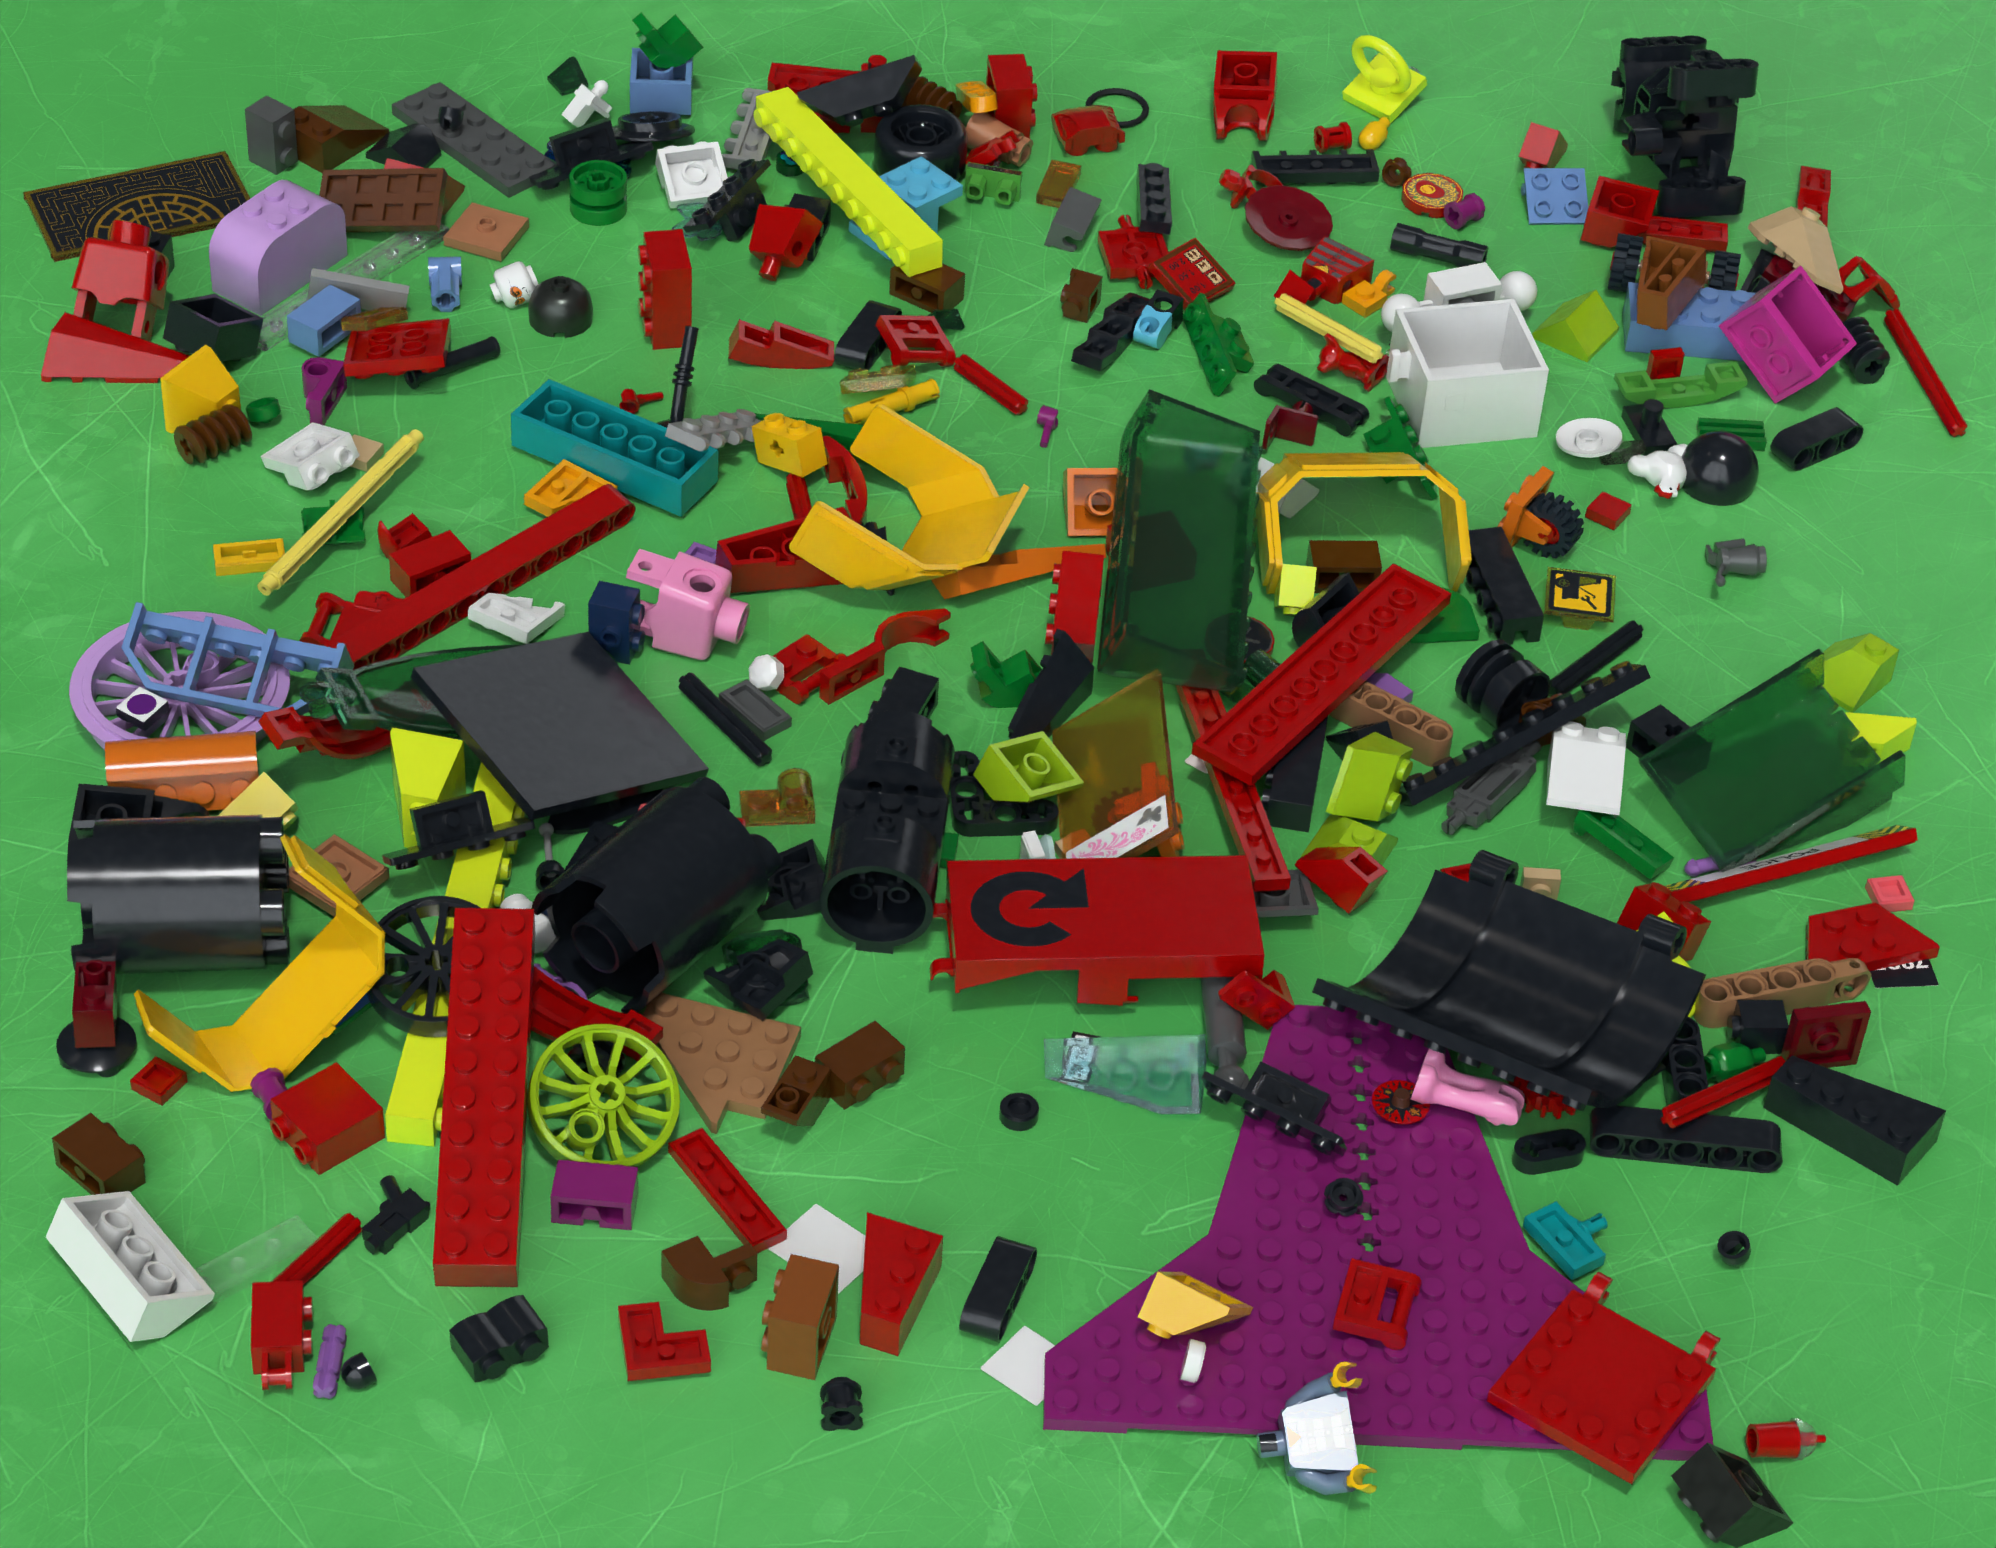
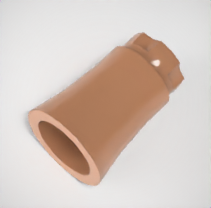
[966,112,1033,167]

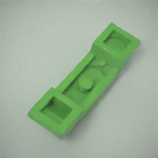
[1614,361,1748,408]

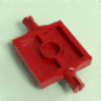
[1098,215,1168,289]

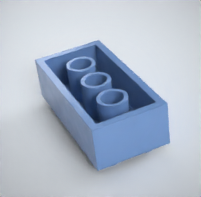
[1623,282,1755,361]

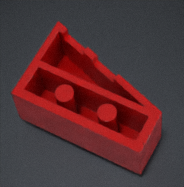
[1045,551,1104,663]
[860,1212,943,1356]

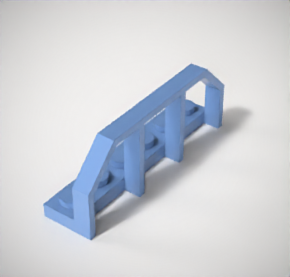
[121,602,354,717]

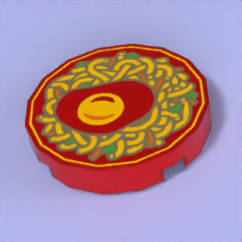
[1401,173,1463,218]

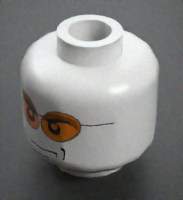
[490,261,539,309]

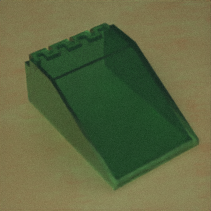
[1638,648,1906,872]

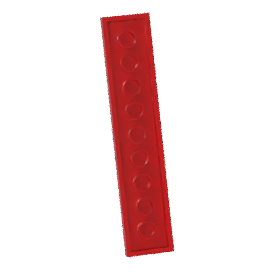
[1192,563,1451,786]

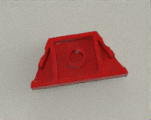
[1806,902,1940,971]

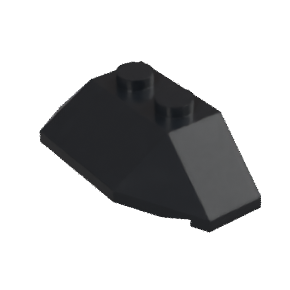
[797,55,922,127]

